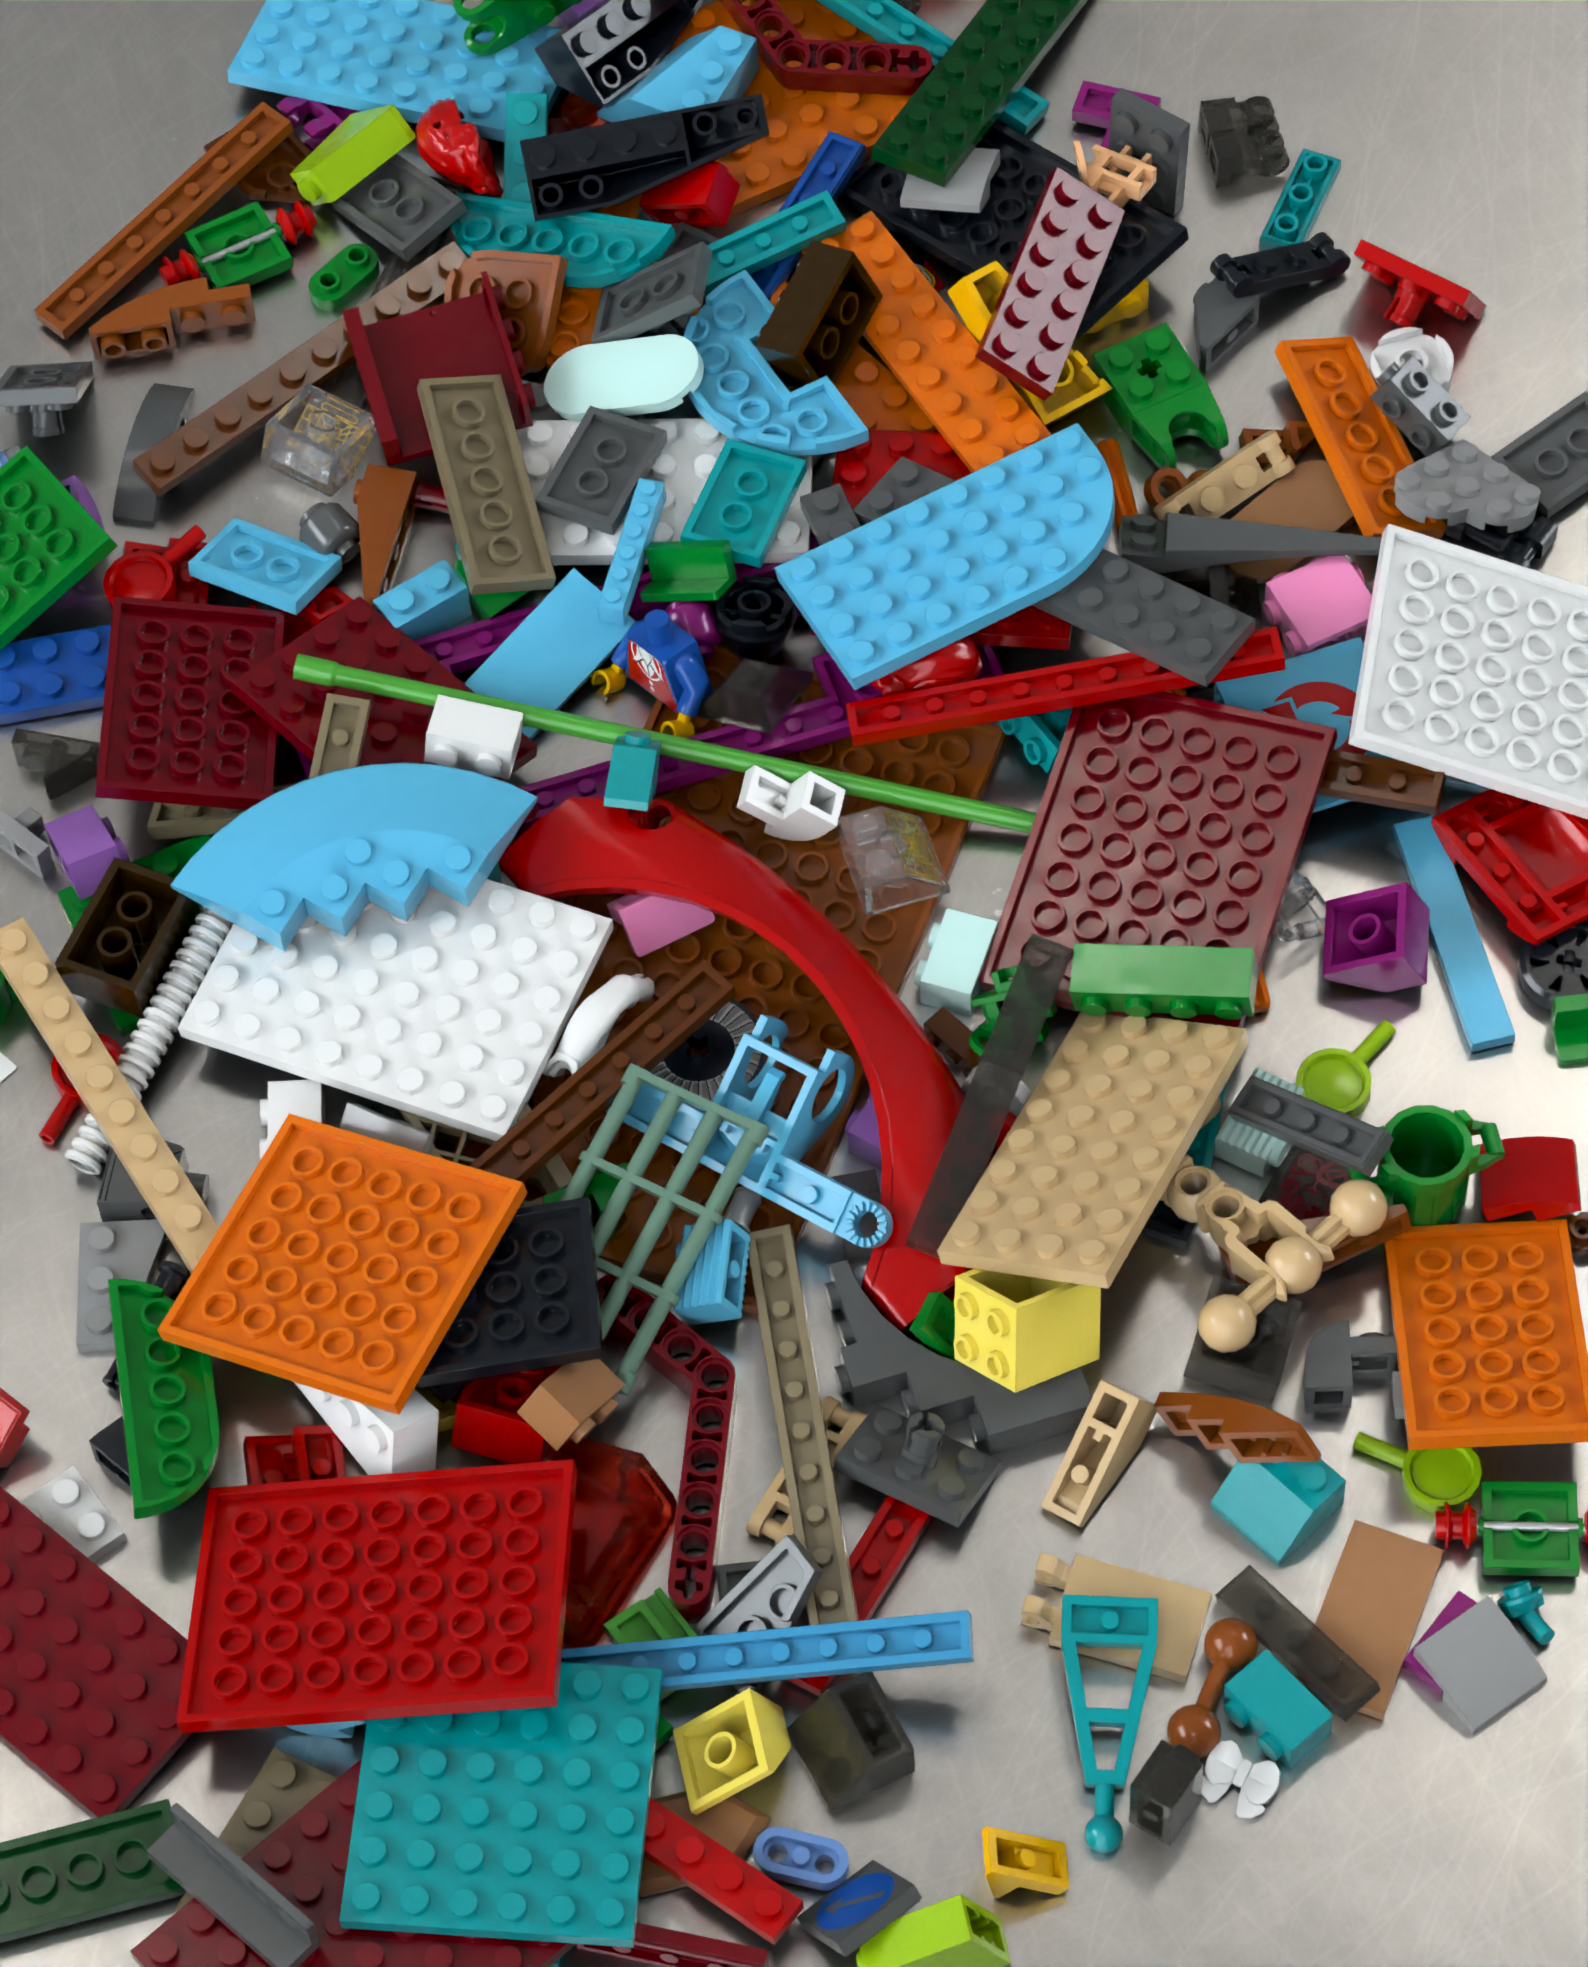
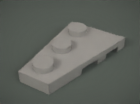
[76,1219,168,1353]

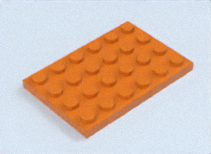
[1383,1219,1588,1450]

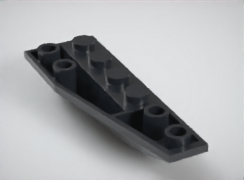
[534,0,706,108]
[520,94,770,222]

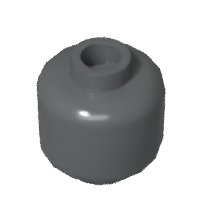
[299,502,360,563]

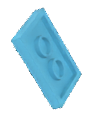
[188,518,342,615]

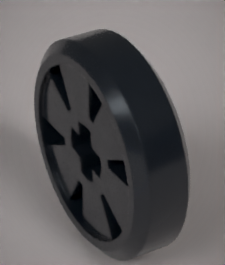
[1518,922,1588,1011]

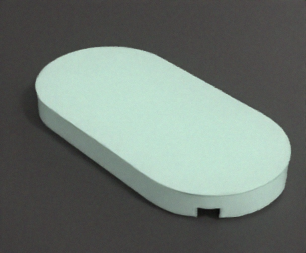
[544,334,704,422]

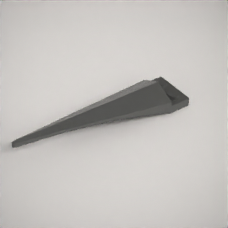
[1119,512,1465,573]

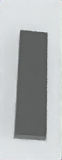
[1227,1075,1394,1177]

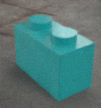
[1223,1649,1333,1769]

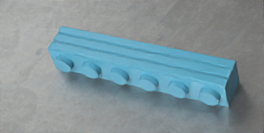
[597,478,666,626]

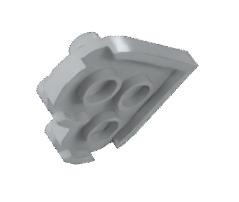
[1393,439,1541,533]

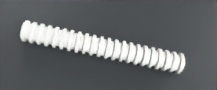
[64,906,233,1175]

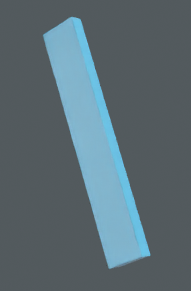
[1393,815,1516,1052]

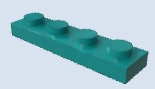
[704,190,846,296]

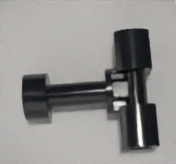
[1446,515,1558,568]

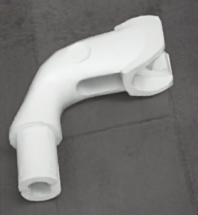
[542,974,655,1077]

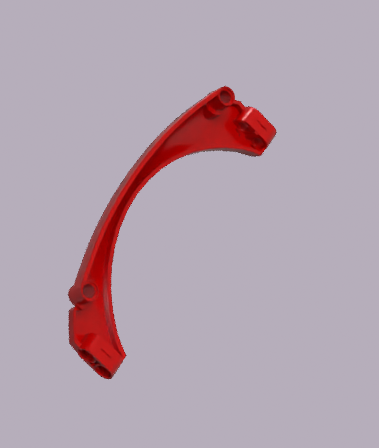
[498,797,994,1339]

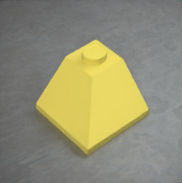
[673,1688,791,1815]

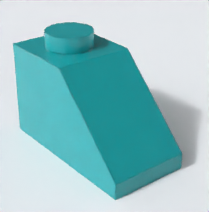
[603,731,661,811]

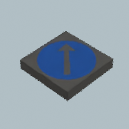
[797,1860,922,1957]

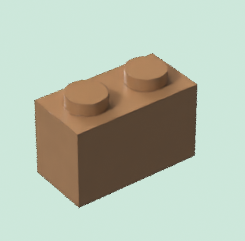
[517,1359,626,1451]

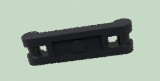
[1210,232,1351,298]

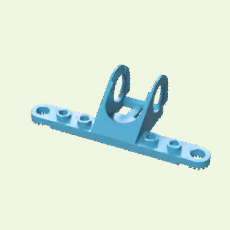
[605,1014,893,1248]

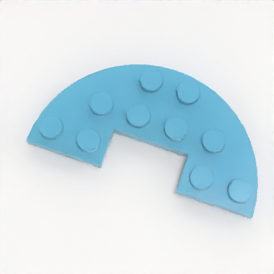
[683,270,869,456]

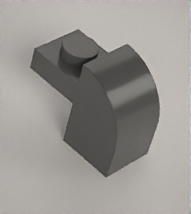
[1303,1320,1397,1408]

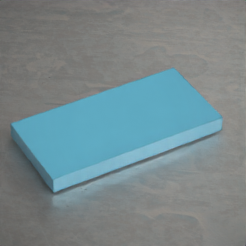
[464,568,636,740]

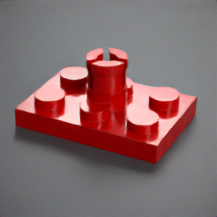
[1354,239,1486,328]

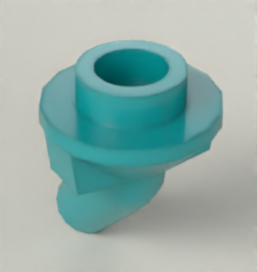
[1497,1580,1555,1645]

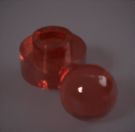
[547,93,603,135]

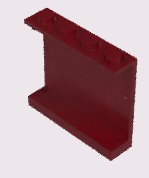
[342,271,537,466]

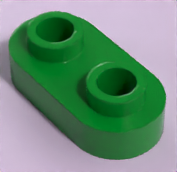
[308,244,380,311]

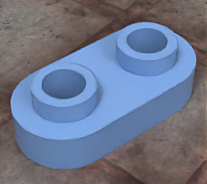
[753,1827,849,1890]

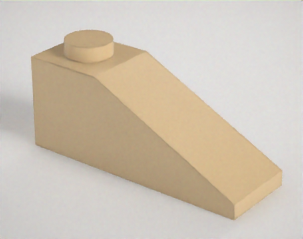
[1040,1380,1157,1527]

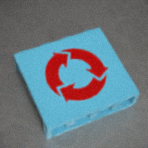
[1214,636,1400,813]

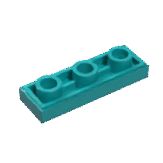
[1259,148,1341,250]

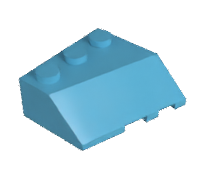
[597,25,759,123]

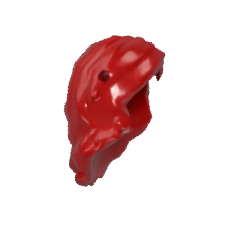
[415,97,504,197]
[871,635,983,696]

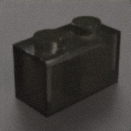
[1129,1740,1203,1846]

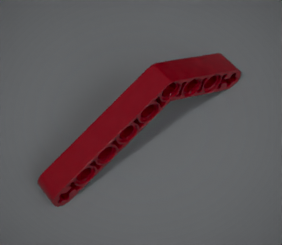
[720,0,933,96]
[598,1274,738,1625]

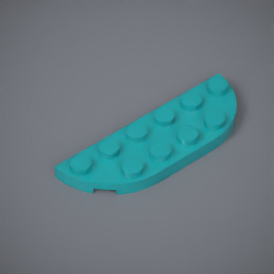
[451,192,676,289]

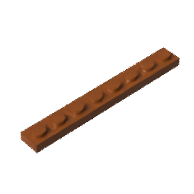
[34,101,293,341]

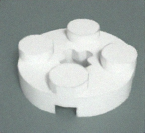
[1369,327,1454,392]

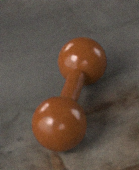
[1167,1618,1258,1759]

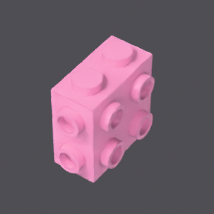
[1262,555,1372,657]

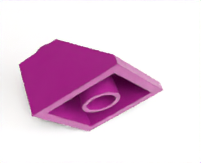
[1322,882,1430,993]

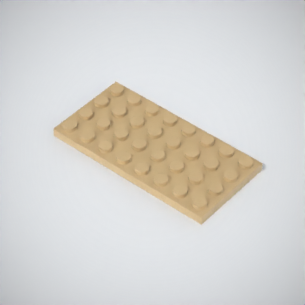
[937,1012,1249,1289]

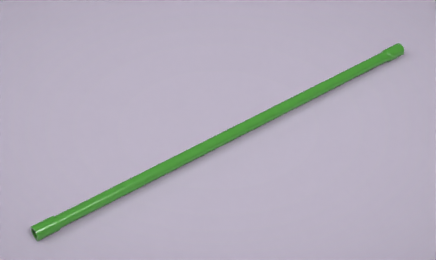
[293,653,1037,834]

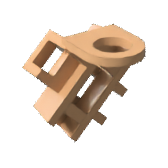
[1073,139,1157,208]

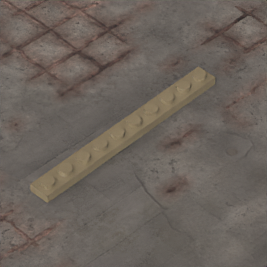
[748,1224,859,1625]

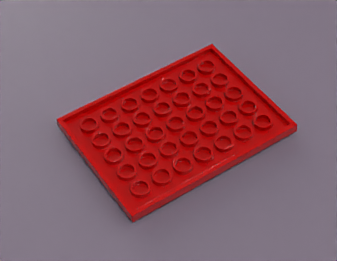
[176,1459,577,1733]

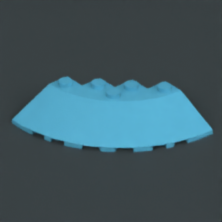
[171,763,538,952]

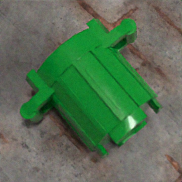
[1348,1105,1506,1226]

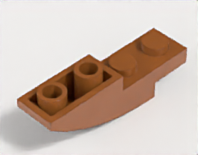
[88,277,256,360]

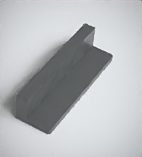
[147,1803,321,1967]

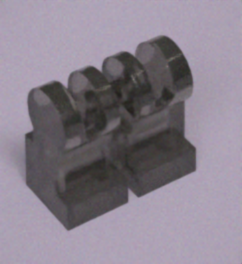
[1198,96,1290,188]

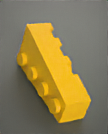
[947,260,1113,428]

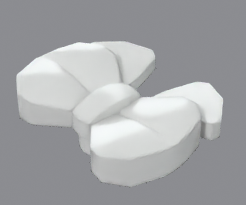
[1199,1740,1281,1819]

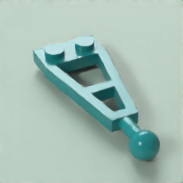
[1061,1595,1158,1853]

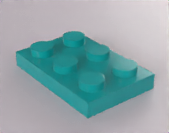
[680,439,807,568]

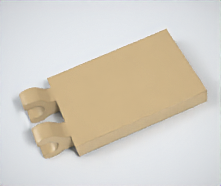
[1021,1553,1212,1684]

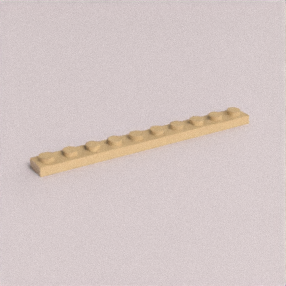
[0,917,219,1274]

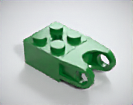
[453,0,583,56]
[1092,323,1229,469]

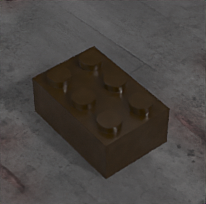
[755,240,883,390]
[55,857,201,1018]

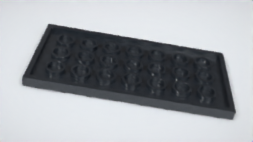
[838,121,1189,339]

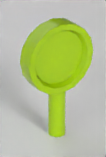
[1296,1020,1396,1117]
[1352,1431,1482,1513]

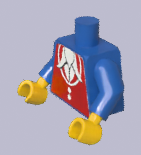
[591,609,713,738]

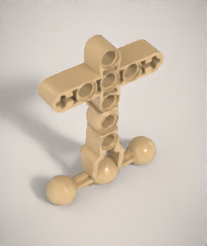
[1160,1096,1388,1353]

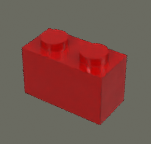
[639,161,740,228]

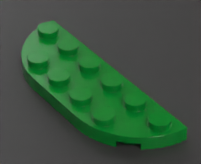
[108,1279,220,1519]

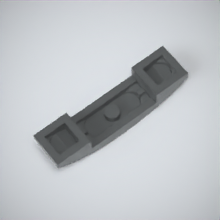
[112,383,196,527]

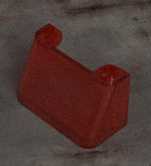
[542,1438,677,1648]

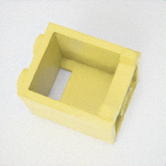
[953,1269,1101,1393]

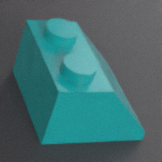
[1210,1458,1346,1565]

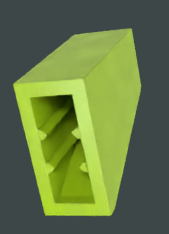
[290,104,416,206]
[856,1894,1011,1967]

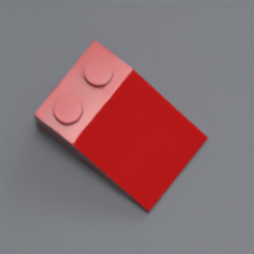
[451,1365,563,1464]

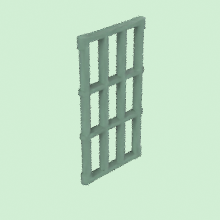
[559,1063,770,1396]

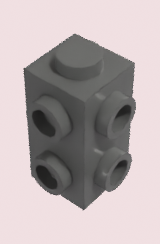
[1370,356,1471,457]

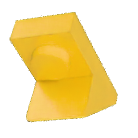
[982,1826,1069,1898]

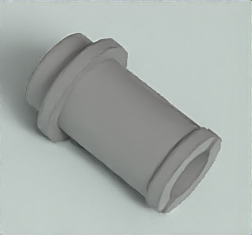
[722,1186,762,1233]

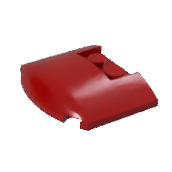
[1431,789,1588,946]

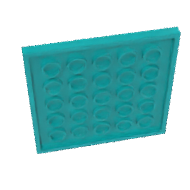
[339,1662,663,1948]

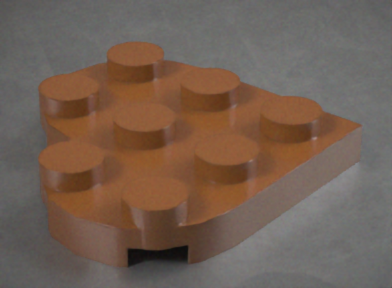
[444,249,568,376]

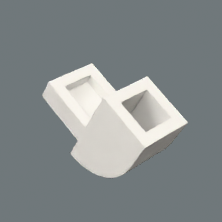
[737,765,846,841]

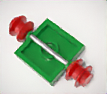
[159,200,317,289]
[1434,1481,1588,1577]

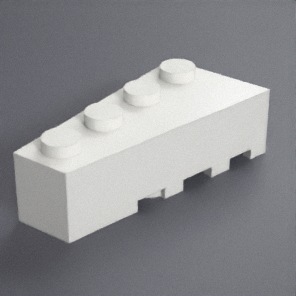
[294,1382,439,1475]

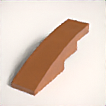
[1154,1392,1322,1463]

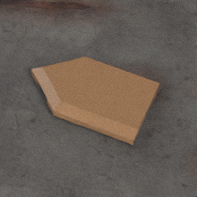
[640,1791,771,1898]

